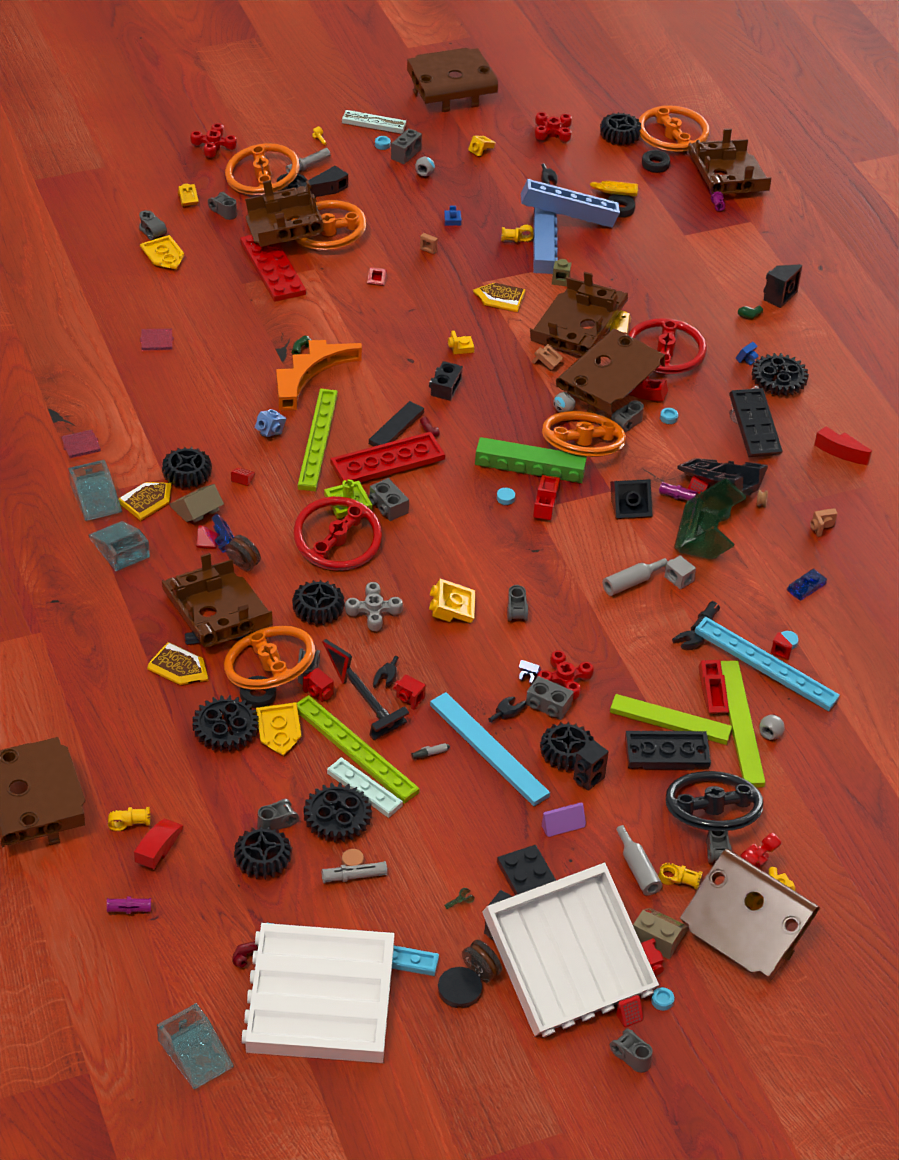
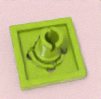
[324,479,372,519]

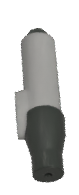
[411,743,450,759]

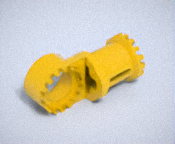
[501,225,534,242]
[108,807,150,831]
[658,863,703,890]

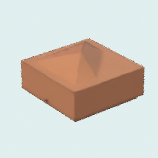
[420,233,438,254]

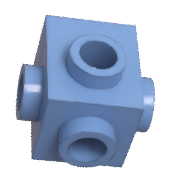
[254,409,287,437]

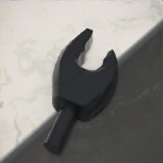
[541,163,558,185]
[672,631,704,650]
[373,656,399,688]
[488,697,527,722]

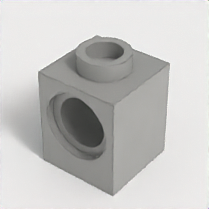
[664,556,696,590]

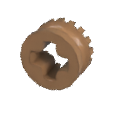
[756,490,768,507]

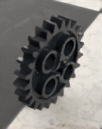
[751,353,809,396]
[192,695,259,752]
[304,782,372,842]

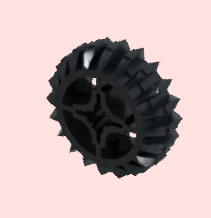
[600,112,641,146]
[162,446,212,489]
[292,580,345,626]
[540,721,594,772]
[234,825,292,880]

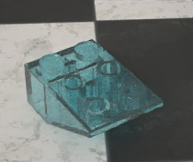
[68,460,122,521]
[88,521,150,571]
[157,1003,234,1089]

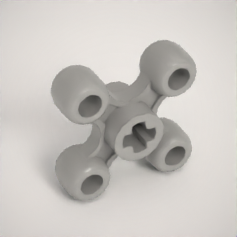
[345,582,403,631]

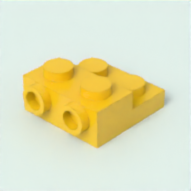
[429,579,475,623]

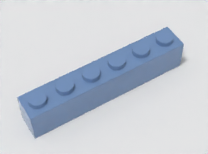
[521,179,620,227]
[533,207,558,274]

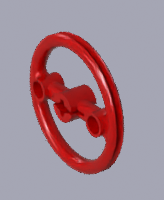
[628,318,706,374]
[294,496,382,571]

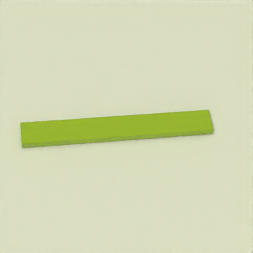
[298,389,338,492]
[721,661,765,787]
[297,695,420,804]

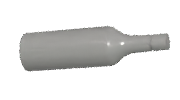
[602,558,668,596]
[616,825,663,895]

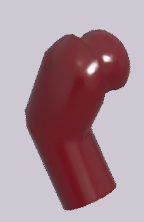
[420,417,440,437]
[232,941,258,968]

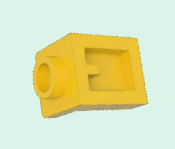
[468,136,496,156]
[178,184,199,206]
[610,311,631,335]
[448,330,474,354]

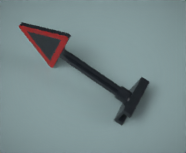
[322,639,409,740]

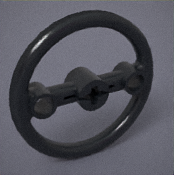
[665,771,764,831]

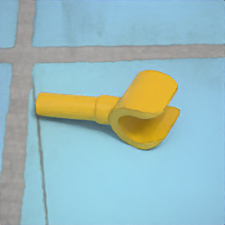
[312,126,327,145]

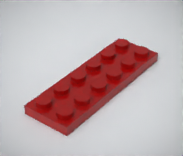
[240,235,306,302]
[330,432,445,484]

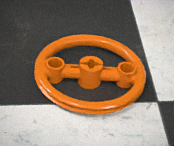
[639,106,709,152]
[225,143,300,195]
[291,200,366,250]
[542,411,626,457]
[224,626,316,690]

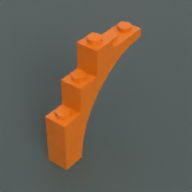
[276,340,362,411]

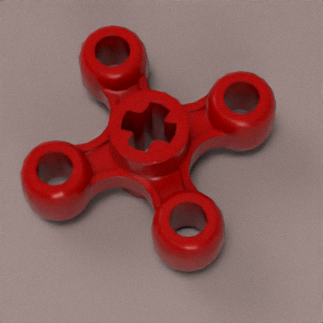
[535,112,572,142]
[190,123,237,158]
[537,650,594,700]
[740,832,782,868]

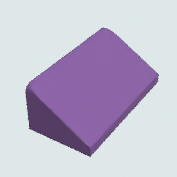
[542,802,586,837]

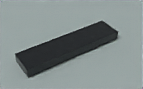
[368,401,424,446]

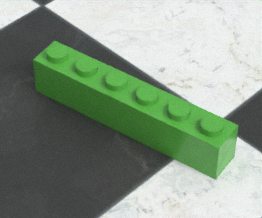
[475,437,587,483]

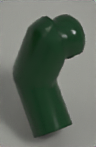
[738,306,763,319]
[291,335,312,355]

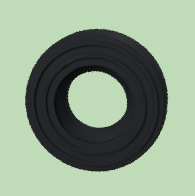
[642,150,670,173]
[608,194,635,217]
[240,676,276,709]

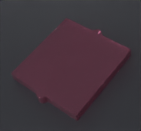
[140,328,174,350]
[61,430,101,458]

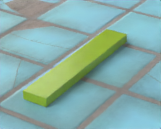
[610,694,732,745]

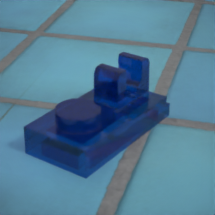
[212,514,238,552]
[787,568,827,601]

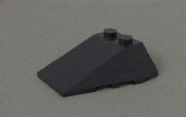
[677,458,768,499]

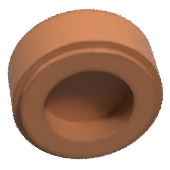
[342,849,364,866]

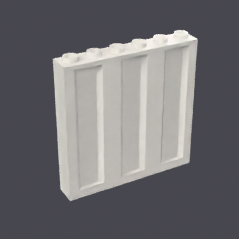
[482,863,659,1037]
[242,923,394,1063]

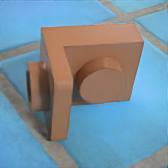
[532,344,563,370]
[810,508,838,537]

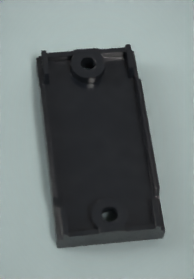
[625,731,711,770]

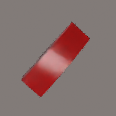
[628,376,668,401]
[814,426,872,465]
[533,475,560,520]
[698,660,729,714]
[134,818,183,869]

